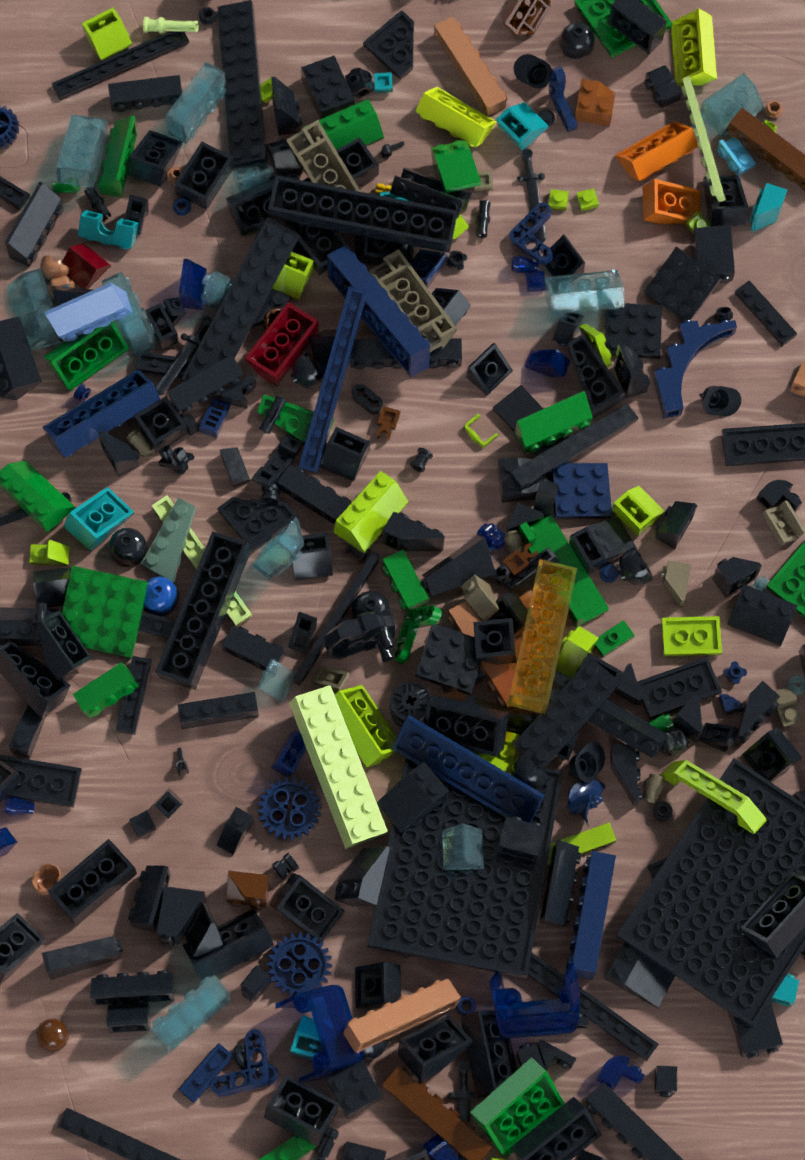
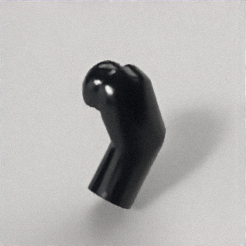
[233,1043,248,1070]

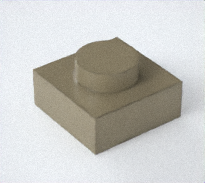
[474,171,493,191]

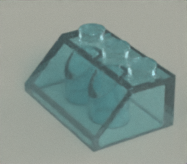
[700,73,764,137]
[252,517,304,580]

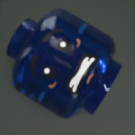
[476,523,505,551]

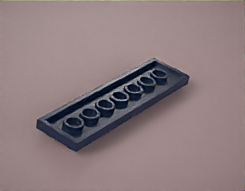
[392,715,545,823]

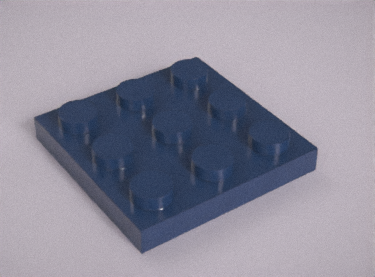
[551,463,612,519]

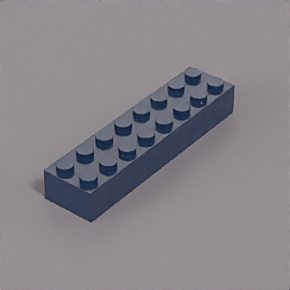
[327,245,431,378]

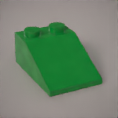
[431,140,482,193]

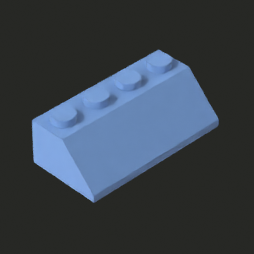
[45,283,132,341]

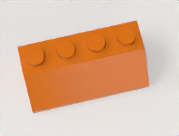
[615,121,698,181]

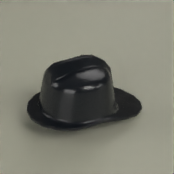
[513,54,552,89]
[699,385,742,416]
[568,742,605,783]

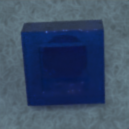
[525,271,546,292]

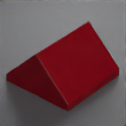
[62,243,111,289]

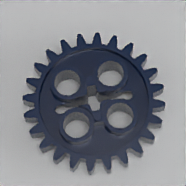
[257,777,322,841]
[267,932,332,999]

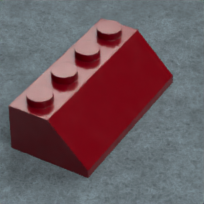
[245,302,319,387]

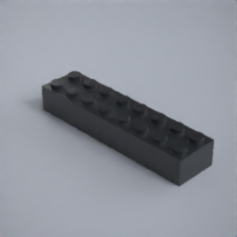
[155,531,252,690]

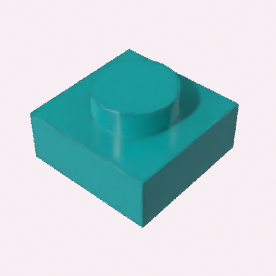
[374,73,393,93]

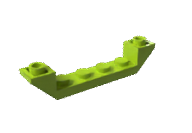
[660,760,766,834]

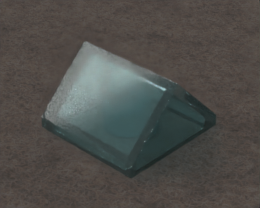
[231,161,275,192]
[442,823,484,870]

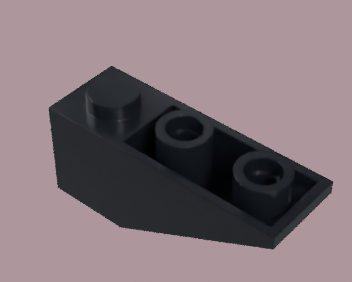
[610,744,642,806]

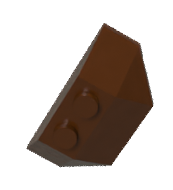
[502,0,551,35]

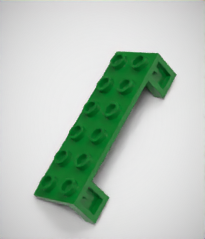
[519,515,609,628]

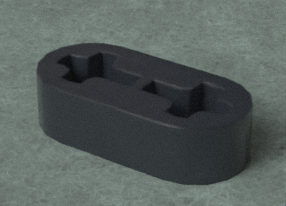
[352,384,383,415]

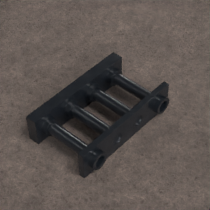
[390,167,473,218]

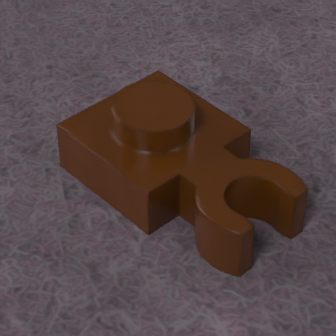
[377,406,401,441]
[503,543,538,576]

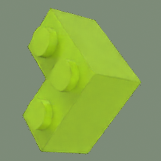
[552,626,599,679]

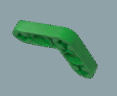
[393,605,442,664]

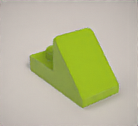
[30,540,70,566]

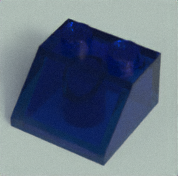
[179,258,210,310]

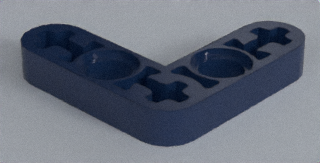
[548,66,577,132]
[509,203,553,265]
[210,1029,269,1097]

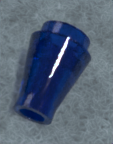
[511,255,539,273]
[5,796,35,816]

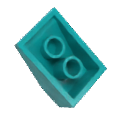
[64,487,134,551]

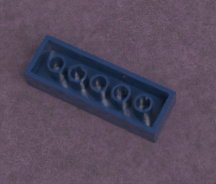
[42,370,160,458]
[566,851,616,980]

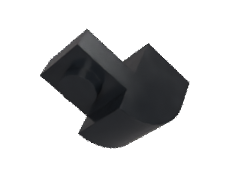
[757,480,802,513]

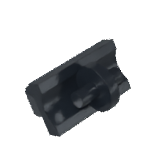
[158,445,195,475]

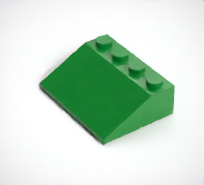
[470,1058,565,1159]

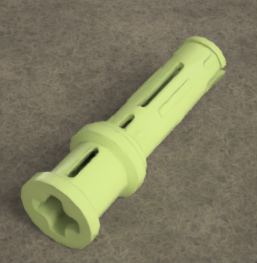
[143,17,198,34]

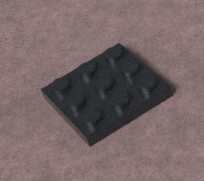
[644,246,721,321]
[605,302,662,359]
[415,624,481,696]

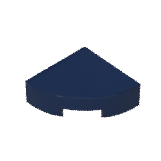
[719,694,743,715]

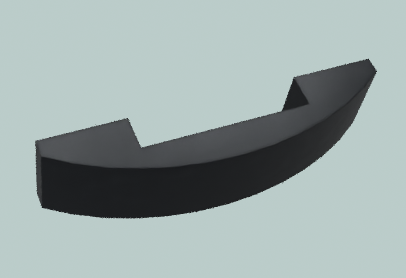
[252,434,304,488]

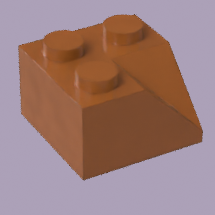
[575,78,615,126]

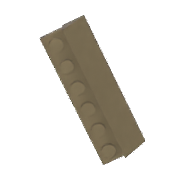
[286,120,361,235]
[368,249,457,352]

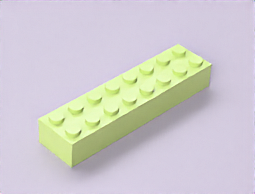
[289,685,388,849]

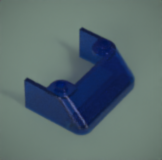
[489,963,580,1038]
[275,985,364,1082]

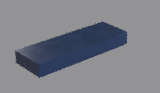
[179,1043,234,1104]

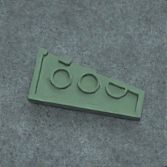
[141,498,196,583]

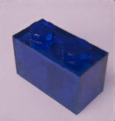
[270,730,307,777]

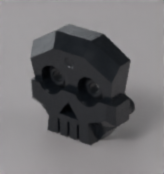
[324,609,396,662]

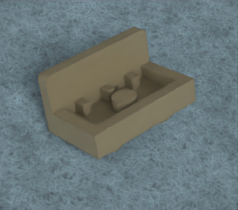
[761,500,805,546]

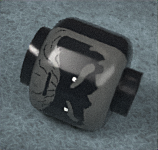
[662,728,690,756]

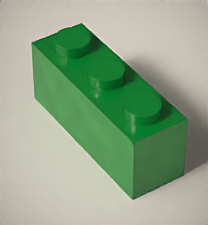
[381,550,429,612]
[73,662,138,718]

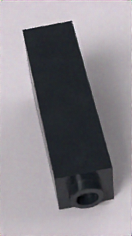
[421,535,496,596]
[42,936,123,980]

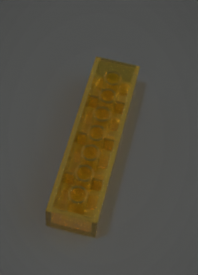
[506,559,577,714]

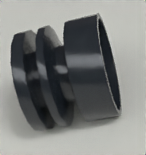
[390,682,431,728]

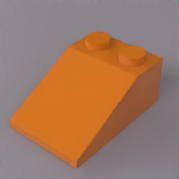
[643,179,701,225]

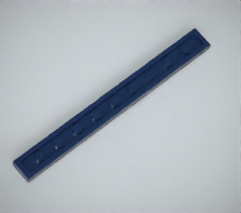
[299,287,368,473]

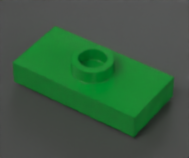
[595,620,635,657]

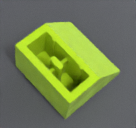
[82,7,132,61]
[271,251,314,301]
[612,486,665,537]

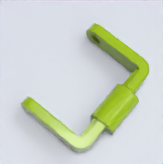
[464,414,499,448]

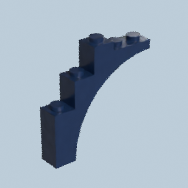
[652,320,737,419]

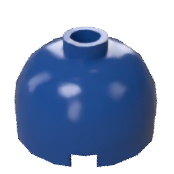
[143,576,179,616]

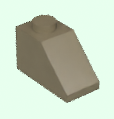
[661,560,691,606]
[461,574,499,621]

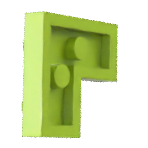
[579,323,612,368]

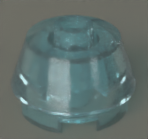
[201,271,233,308]

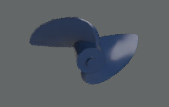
[568,780,605,826]

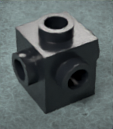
[345,68,375,99]

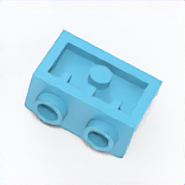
[717,137,756,176]

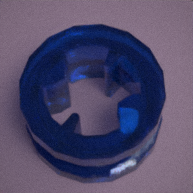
[73,384,91,403]

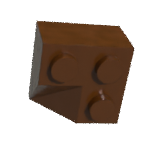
[226,870,269,909]

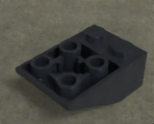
[383,511,445,552]
[569,517,637,574]
[734,681,780,747]

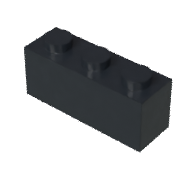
[222,626,285,676]

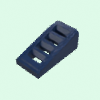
[199,398,231,438]

